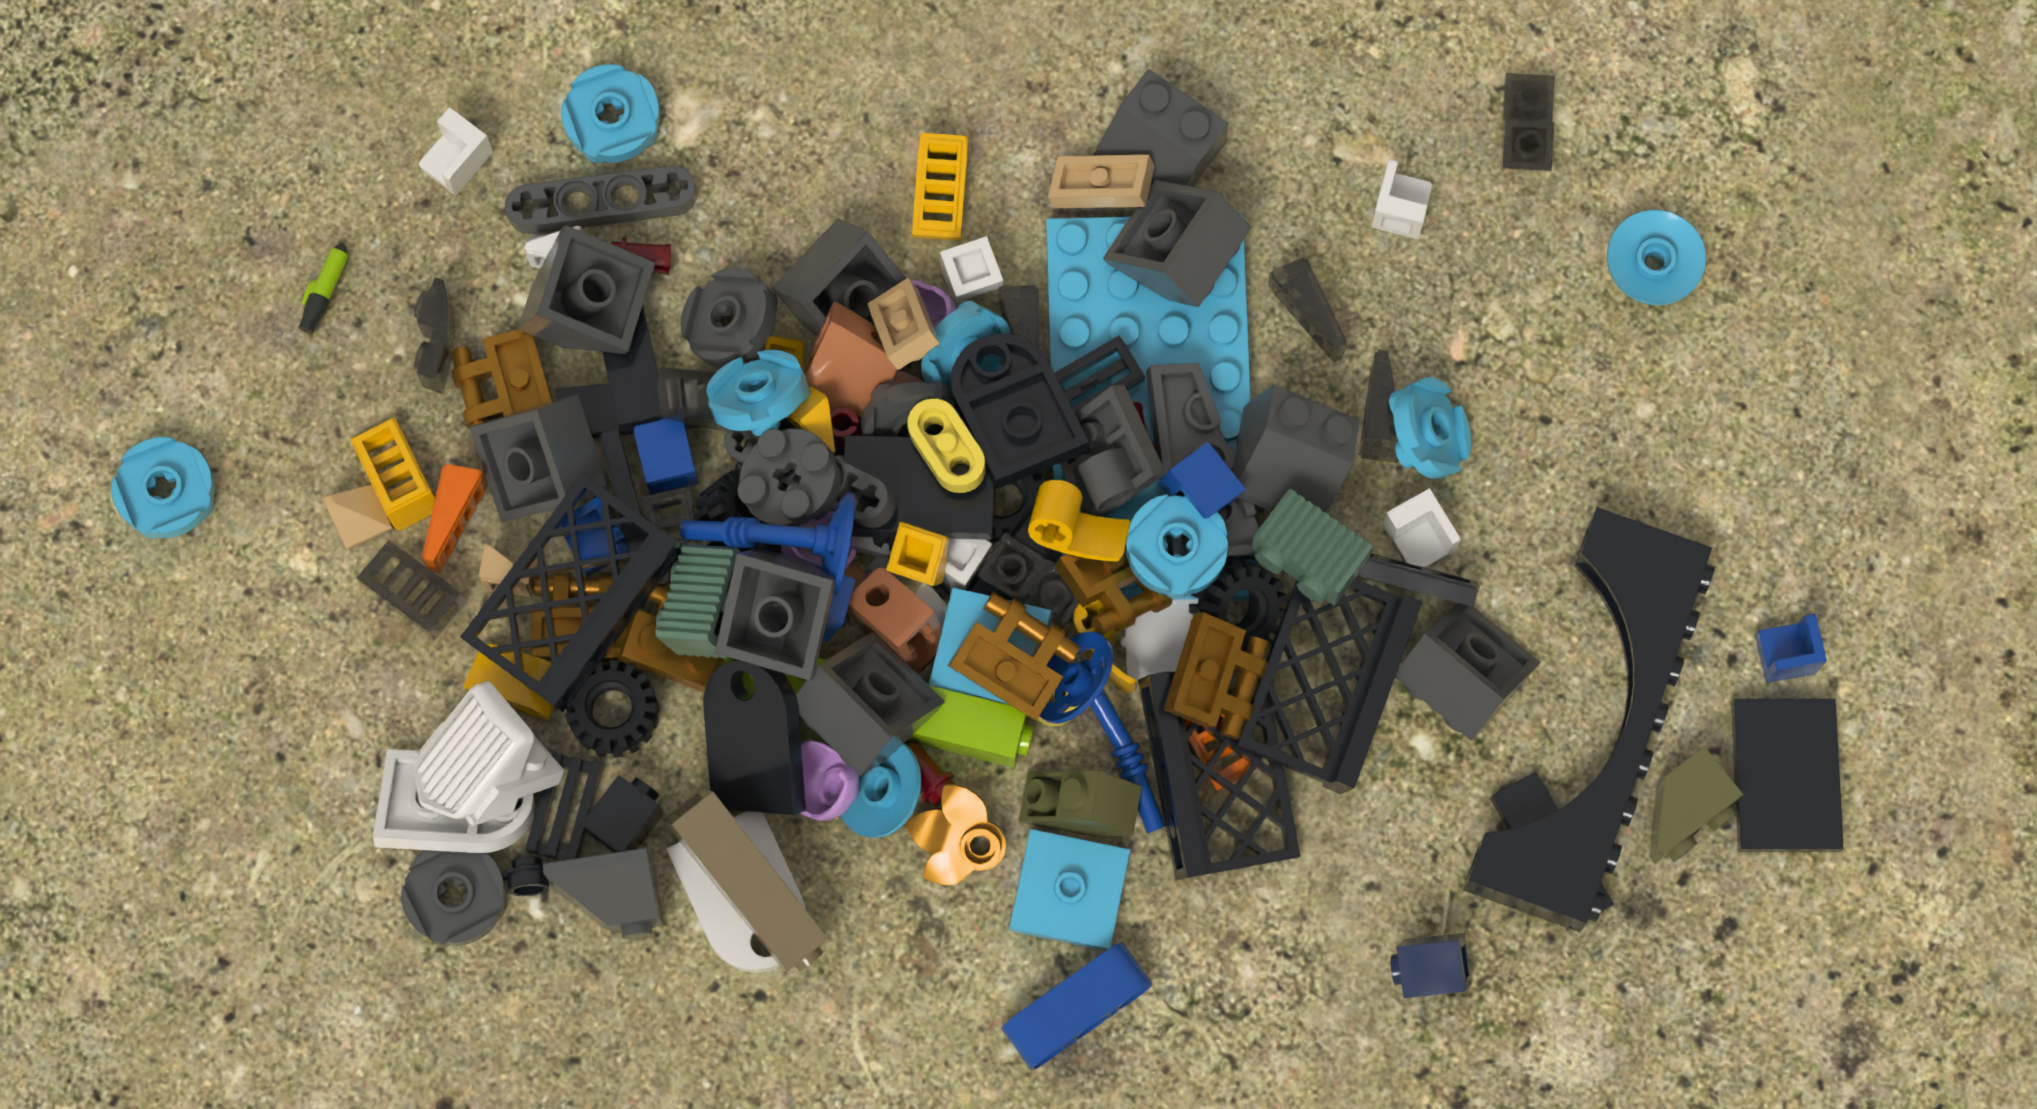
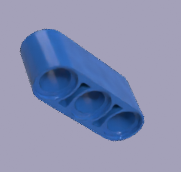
[1001,942,1153,1071]

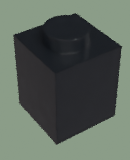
[581,775,664,853]

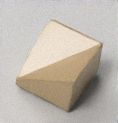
[478,543,538,597]

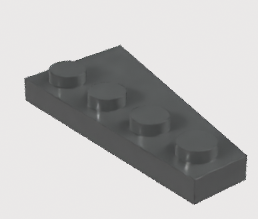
[1146,363,1259,560]

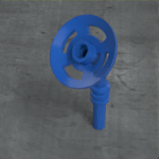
[679,492,855,595]
[1039,632,1165,833]

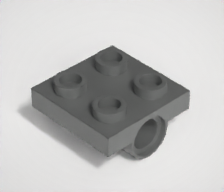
[1059,385,1166,517]

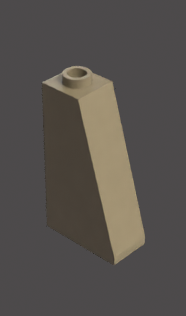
[663,788,828,972]

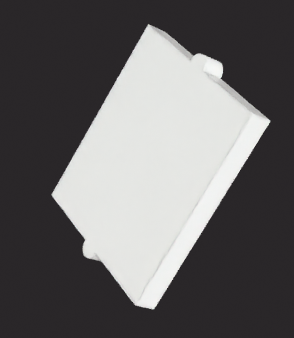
[1120,599,1198,685]

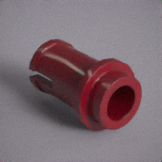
[611,237,671,276]
[830,407,863,456]
[908,741,955,807]

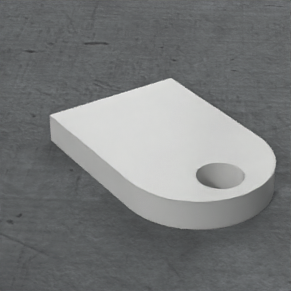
[372,749,535,853]
[666,811,806,973]

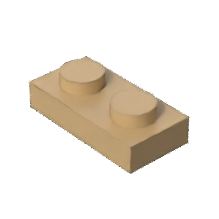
[1048,155,1155,208]
[867,277,940,370]

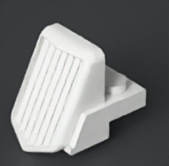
[413,681,564,826]

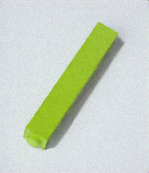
[723,657,1035,768]

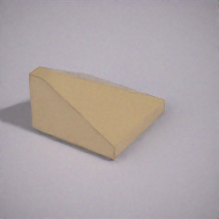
[322,484,393,551]

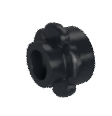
[502,856,550,896]

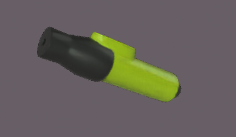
[298,243,349,334]

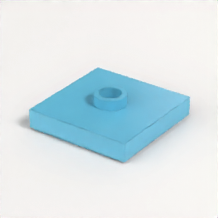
[929,587,1053,705]
[1009,829,1131,951]

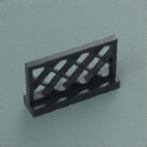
[460,473,682,713]
[1234,578,1422,794]
[1138,668,1301,880]

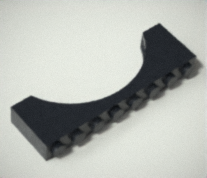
[1463,507,1715,932]

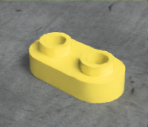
[908,399,986,493]

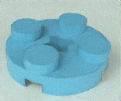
[561,64,660,163]
[921,301,1012,397]
[706,350,810,436]
[1389,377,1471,479]
[111,437,215,539]
[1125,494,1228,599]

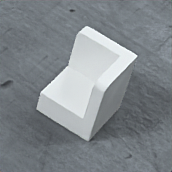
[419,107,493,196]
[1371,159,1432,239]
[940,236,1003,308]
[1382,488,1461,568]
[938,539,992,593]

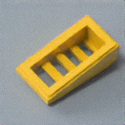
[912,133,969,241]
[350,416,436,531]

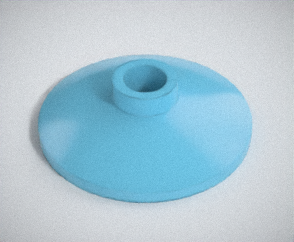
[1607,210,1706,305]
[841,743,921,838]

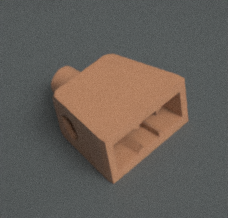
[802,301,921,418]
[844,564,942,675]

